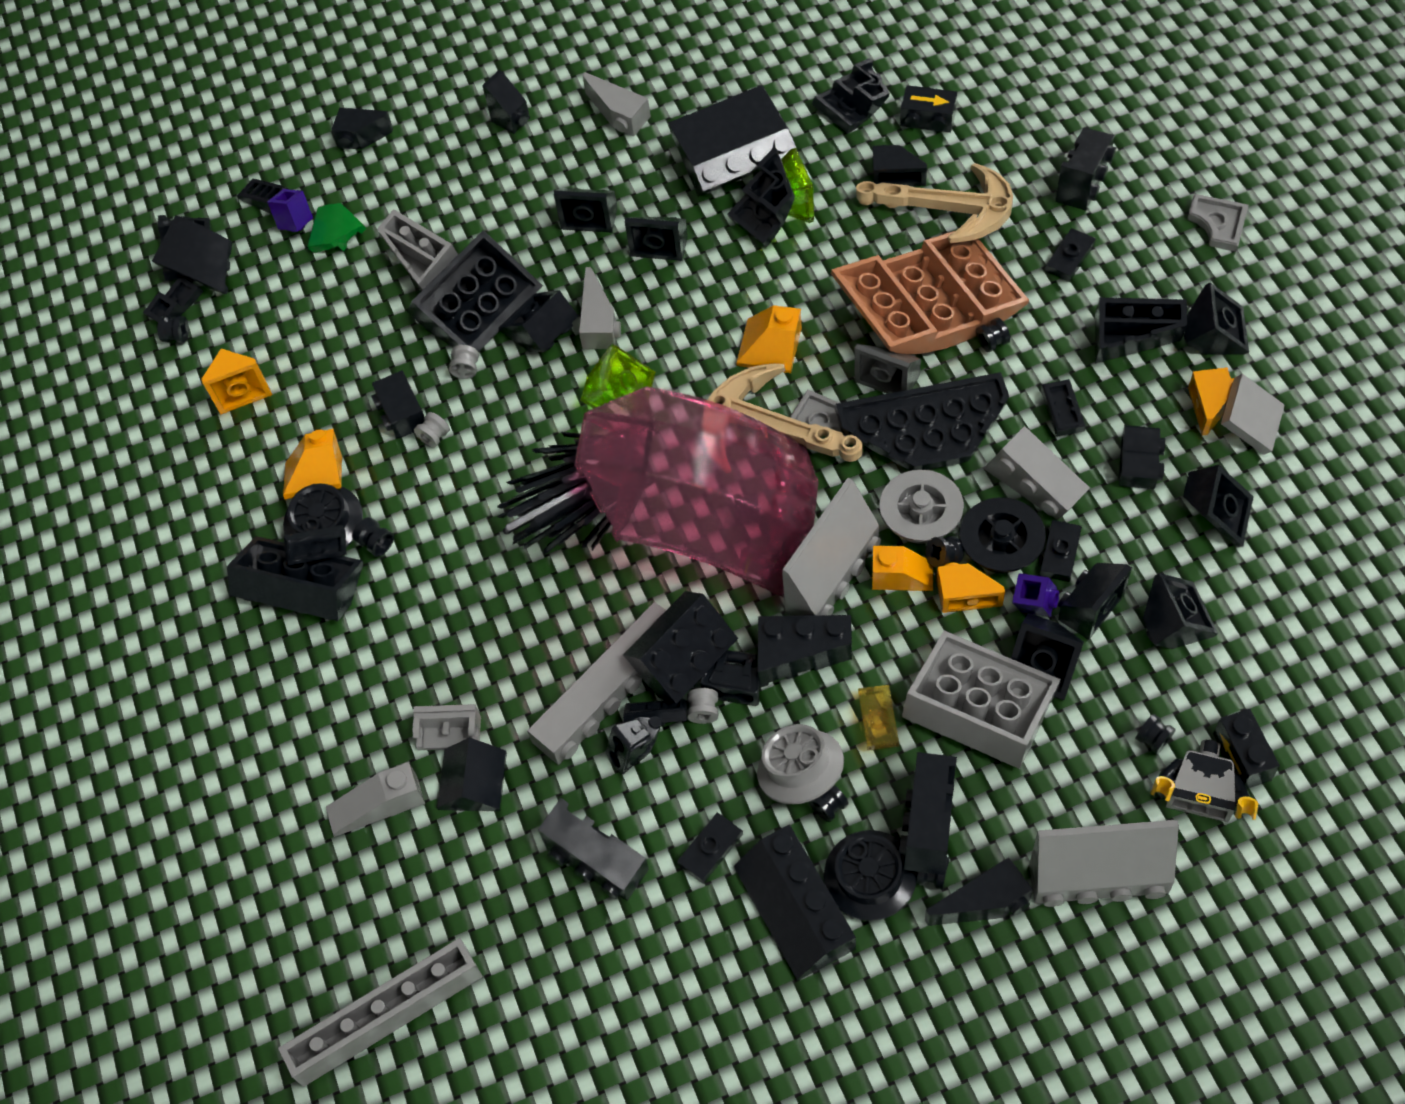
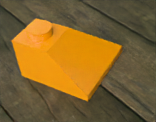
[736,305,802,373]
[283,429,342,499]

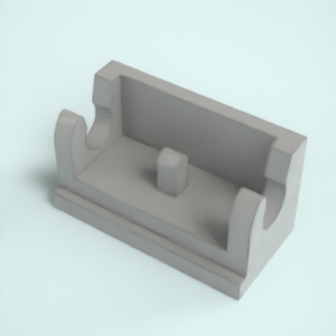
[413,704,481,750]

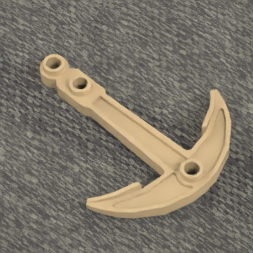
[856,163,1013,243]
[700,364,863,474]

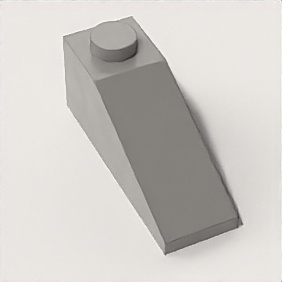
[582,72,651,136]
[579,267,621,349]
[326,762,425,837]

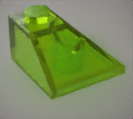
[781,148,814,223]
[580,344,656,419]

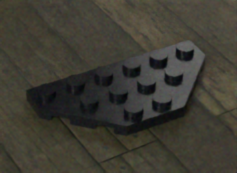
[835,372,1009,471]

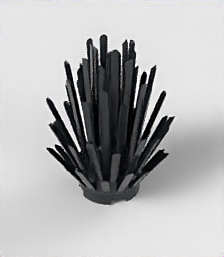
[497,432,654,554]

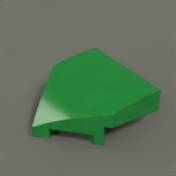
[307,203,367,253]

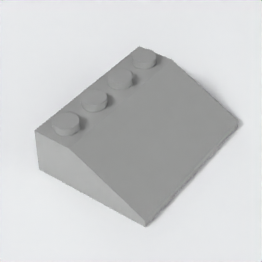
[782,478,881,616]
[902,630,1061,769]
[1029,820,1179,907]

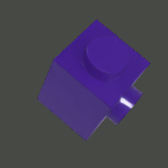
[268,189,313,232]
[1012,573,1059,617]

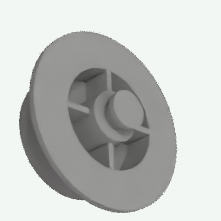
[879,470,964,544]
[757,724,844,804]

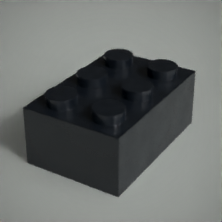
[623,591,738,704]

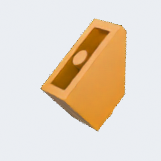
[1188,367,1234,436]
[872,546,933,591]
[937,562,1005,613]

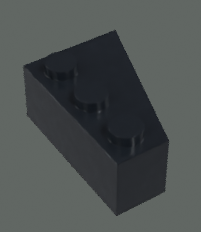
[1055,127,1117,210]
[1095,297,1187,364]
[899,752,957,875]
[538,798,649,901]

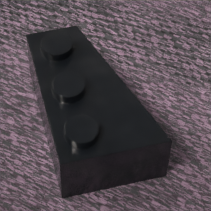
[758,615,852,687]

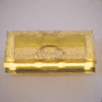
[858,685,899,750]

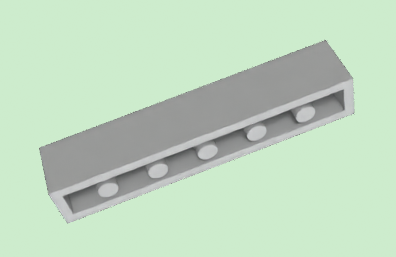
[527,602,666,765]
[278,938,483,1087]

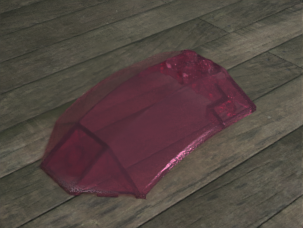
[575,387,818,598]

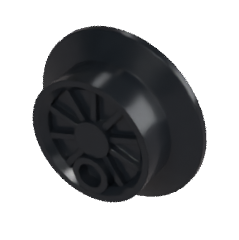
[283,483,363,547]
[960,497,1046,573]
[824,830,917,921]

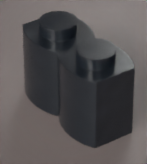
[1119,425,1165,489]

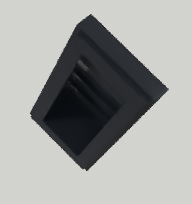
[237,178,288,215]

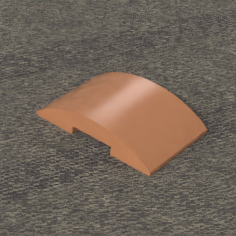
[831,231,1029,354]

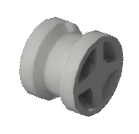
[449,345,479,379]
[414,412,450,448]
[687,688,718,724]

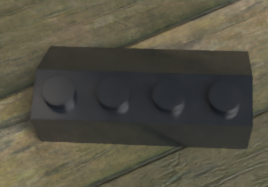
[227,536,363,621]
[734,824,856,981]

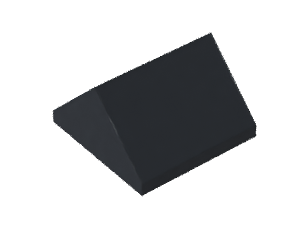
[437,737,507,811]

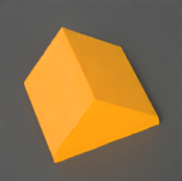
[201,348,273,415]

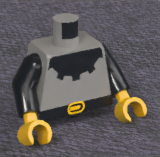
[1150,740,1258,822]

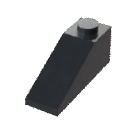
[925,857,1033,926]

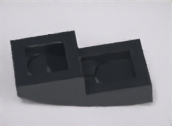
[143,275,203,322]

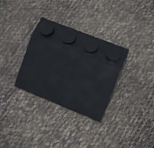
[667,85,798,197]
[407,230,543,353]

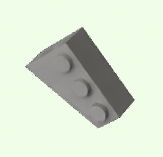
[377,209,458,291]
[984,426,1090,520]

